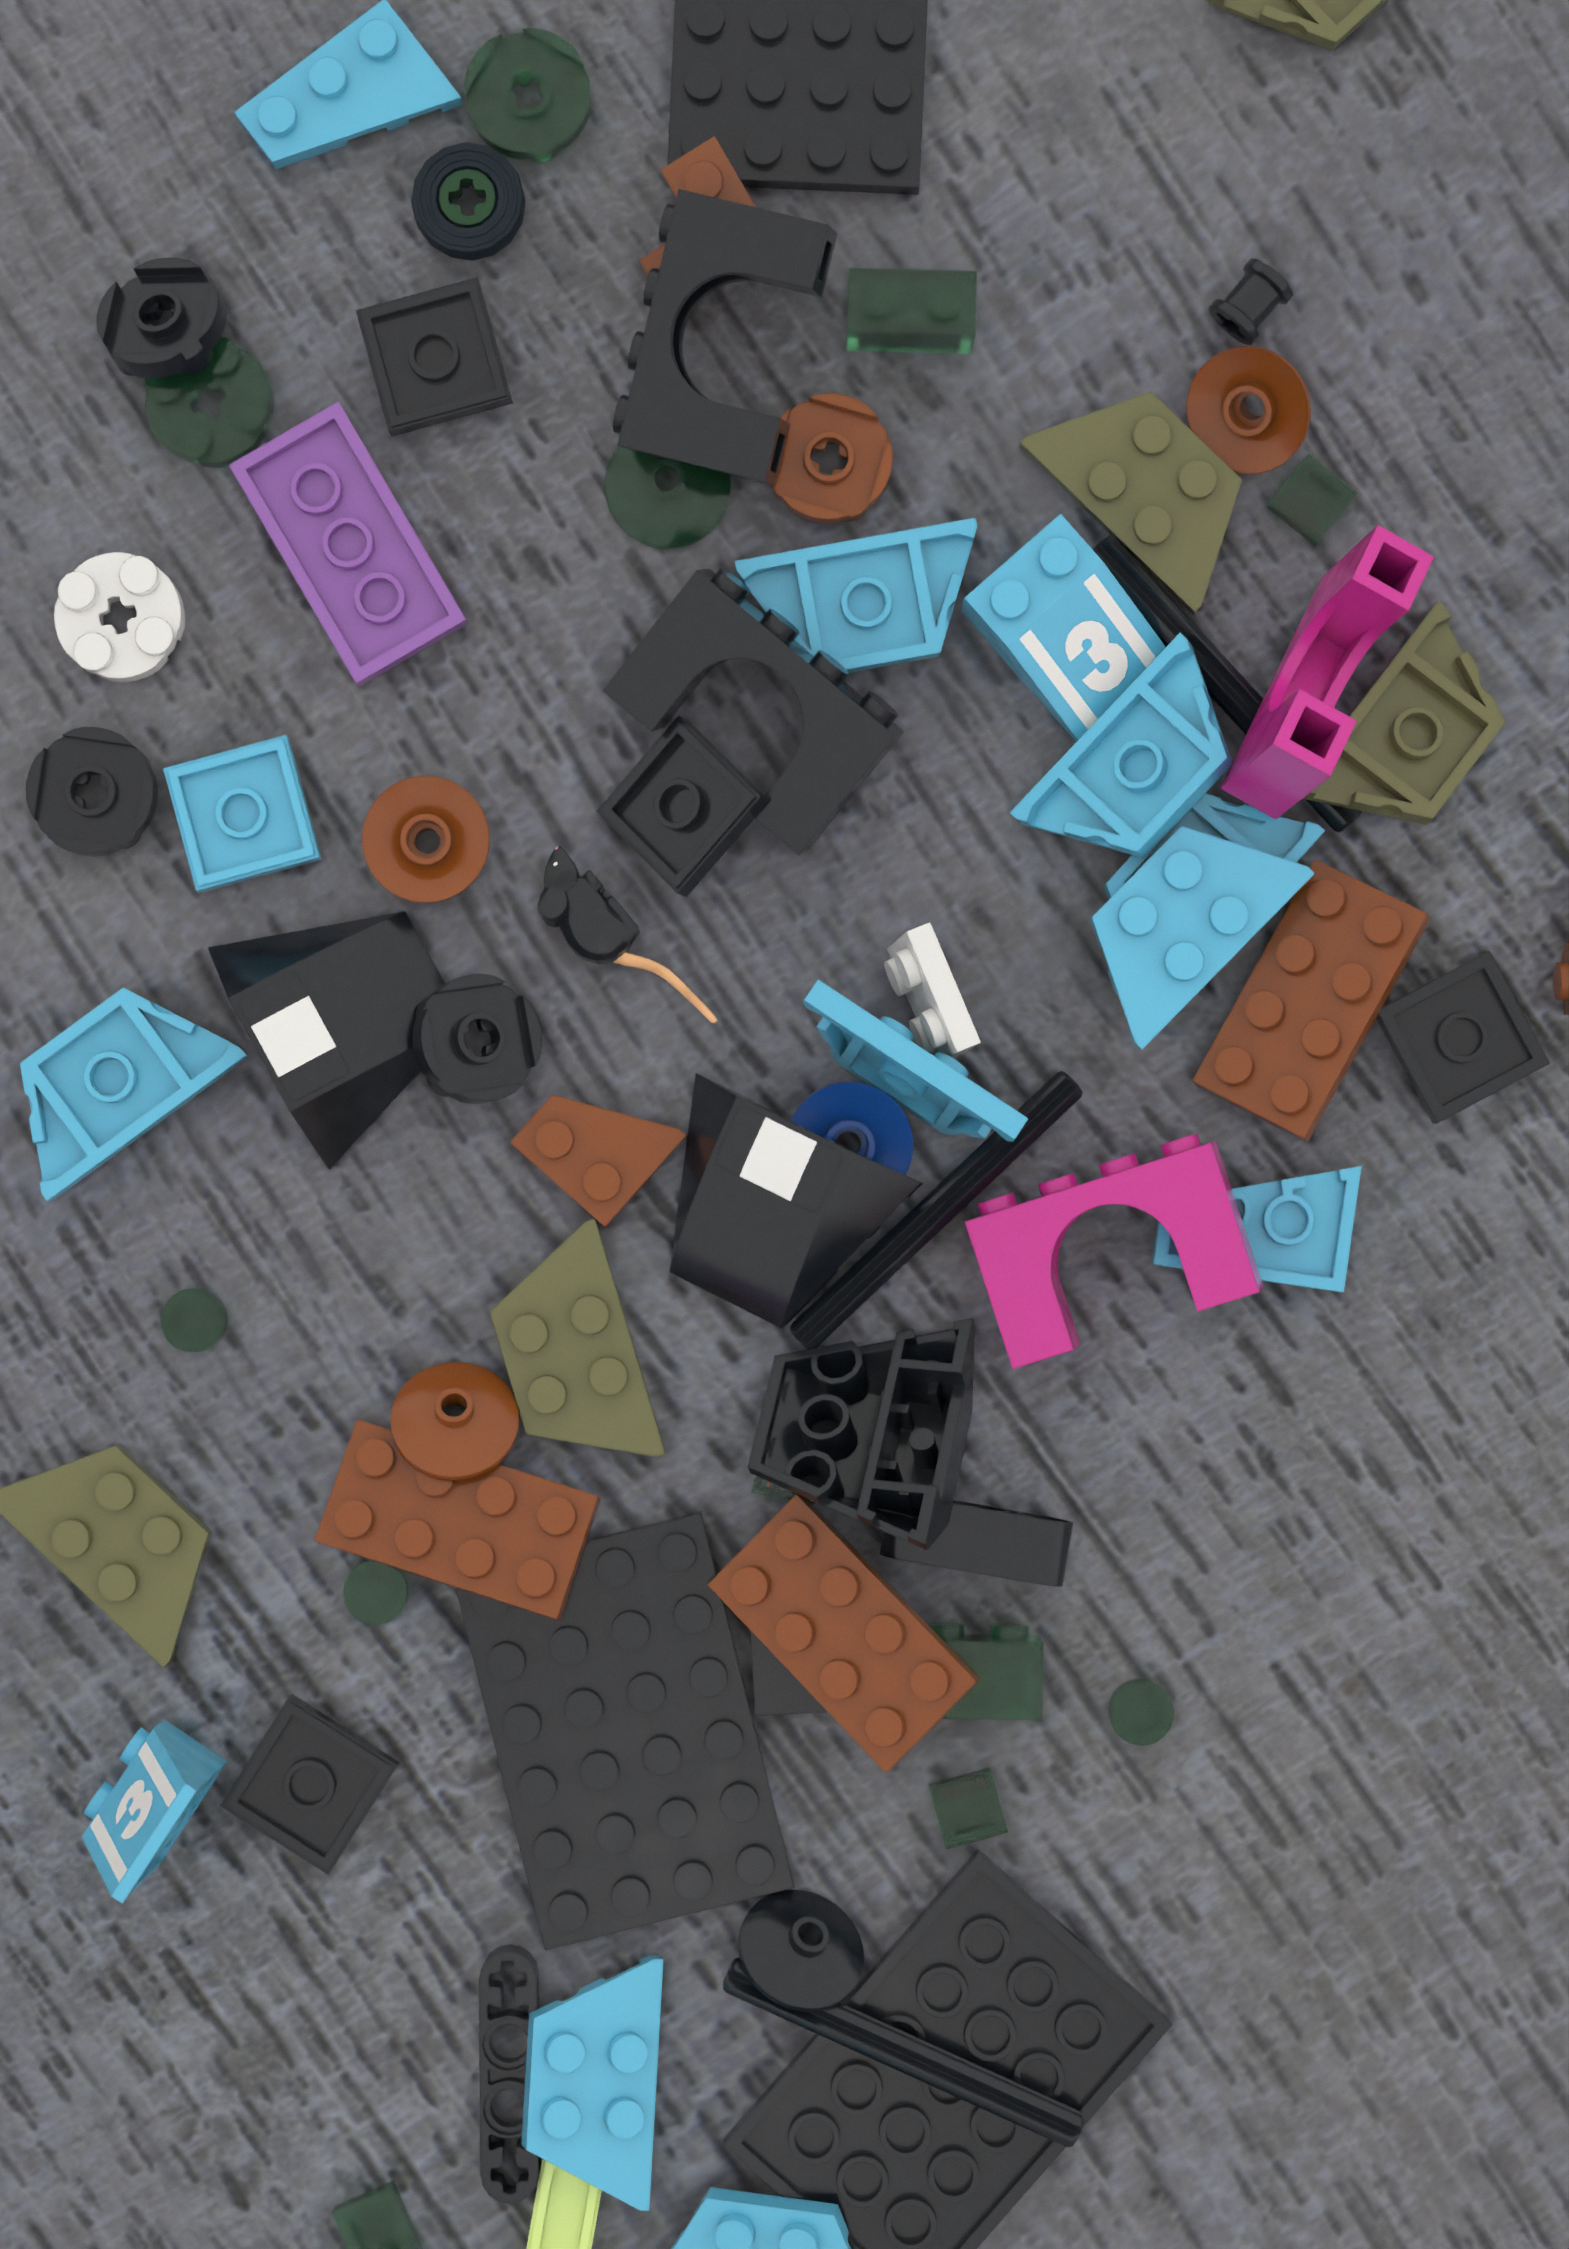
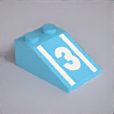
[960,514,1166,742]
[82,1719,228,1904]

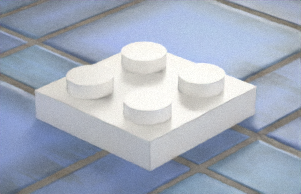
[884,922,981,1058]

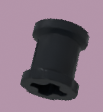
[1209,258,1294,345]

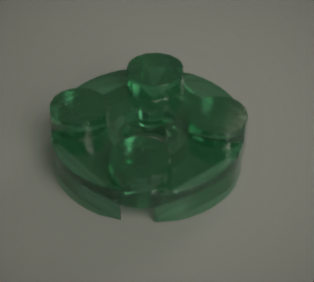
[464,28,591,163]
[145,337,275,468]

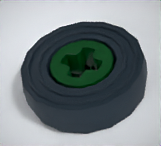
[411,142,526,261]

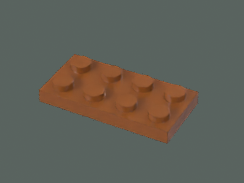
[1192,859,1430,1143]
[314,1419,601,1622]
[708,1494,981,1773]

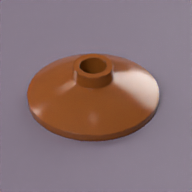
[1186,346,1311,474]
[362,776,490,903]
[390,1362,519,1480]

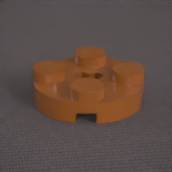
[771,393,893,524]

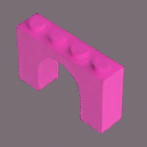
[1220,525,1434,819]
[965,1133,1264,1369]

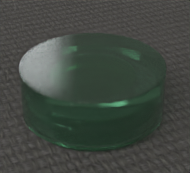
[161,1288,228,1352]
[343,1560,410,1625]
[1108,1679,1174,1746]

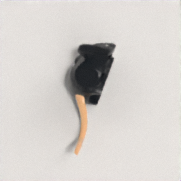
[538,846,717,1023]

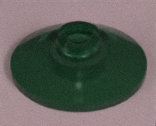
[605,446,731,549]

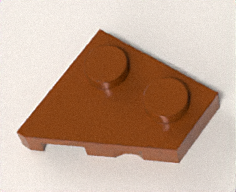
[510,1095,687,1227]

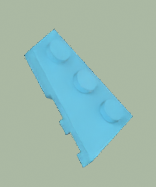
[234,0,463,169]
[1151,1166,1362,1292]

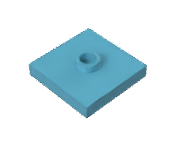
[163,735,322,893]

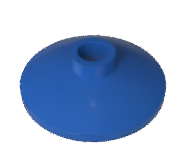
[791,1081,913,1175]

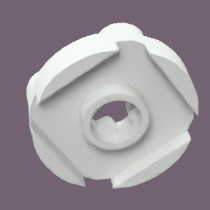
[54,552,185,682]

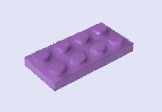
[229,401,468,687]

